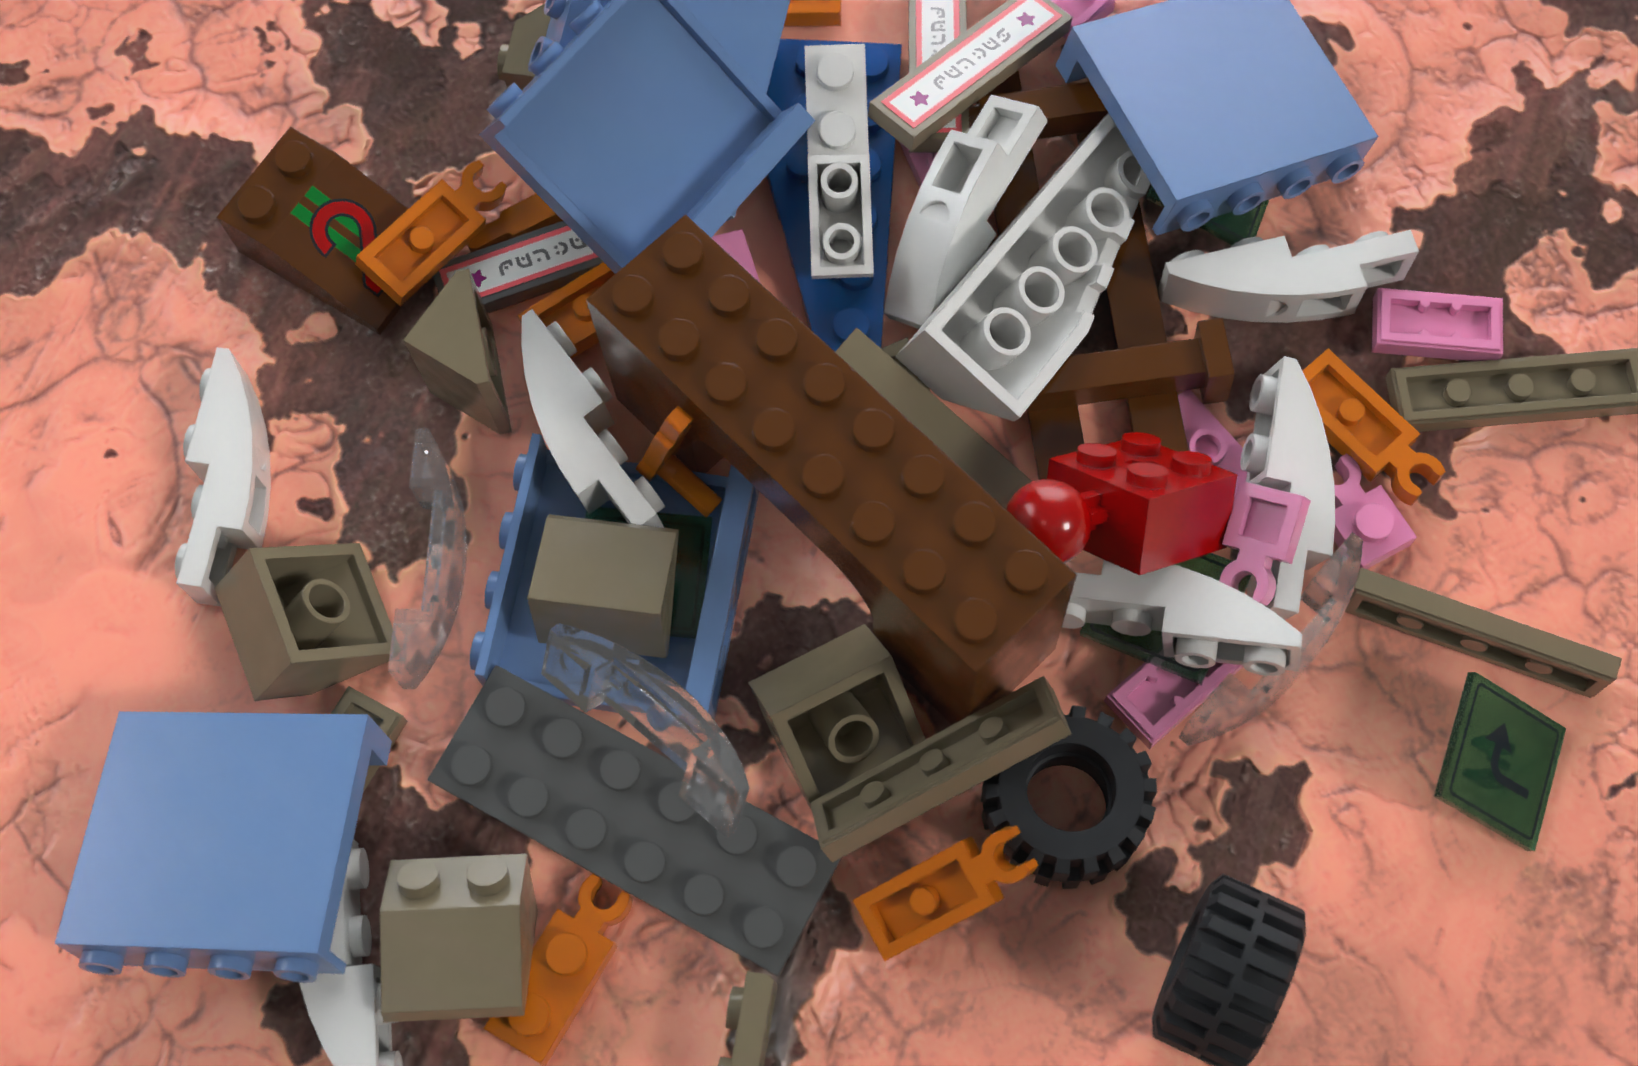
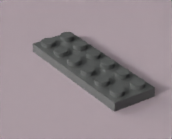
[427,665,843,977]

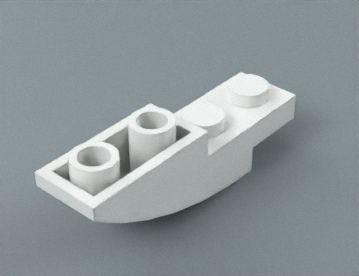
[804,44,874,279]
[884,95,1048,329]
[1157,230,1419,323]
[521,309,665,528]
[175,347,271,607]
[1240,356,1335,620]
[1062,560,1303,676]
[299,839,403,1066]

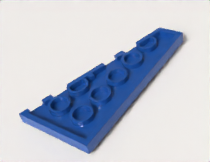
[766,39,902,351]

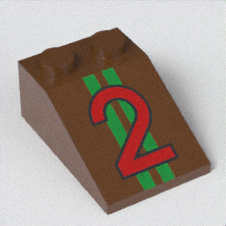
[217,127,409,335]

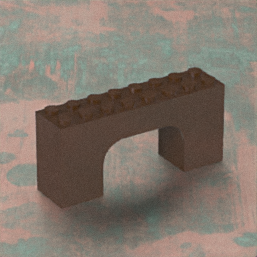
[586,214,1077,725]

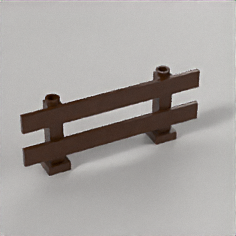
[969,45,1235,480]

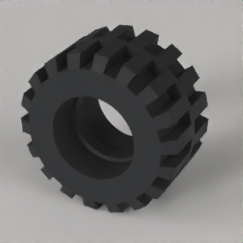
[981,705,1157,889]
[1152,874,1306,1066]

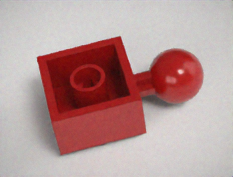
[1006,432,1238,576]

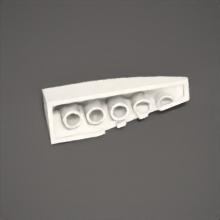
[895,113,1150,422]

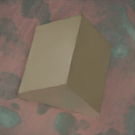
[403,268,512,434]
[527,514,679,658]

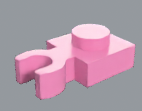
[1334,454,1417,574]
[1219,481,1311,606]

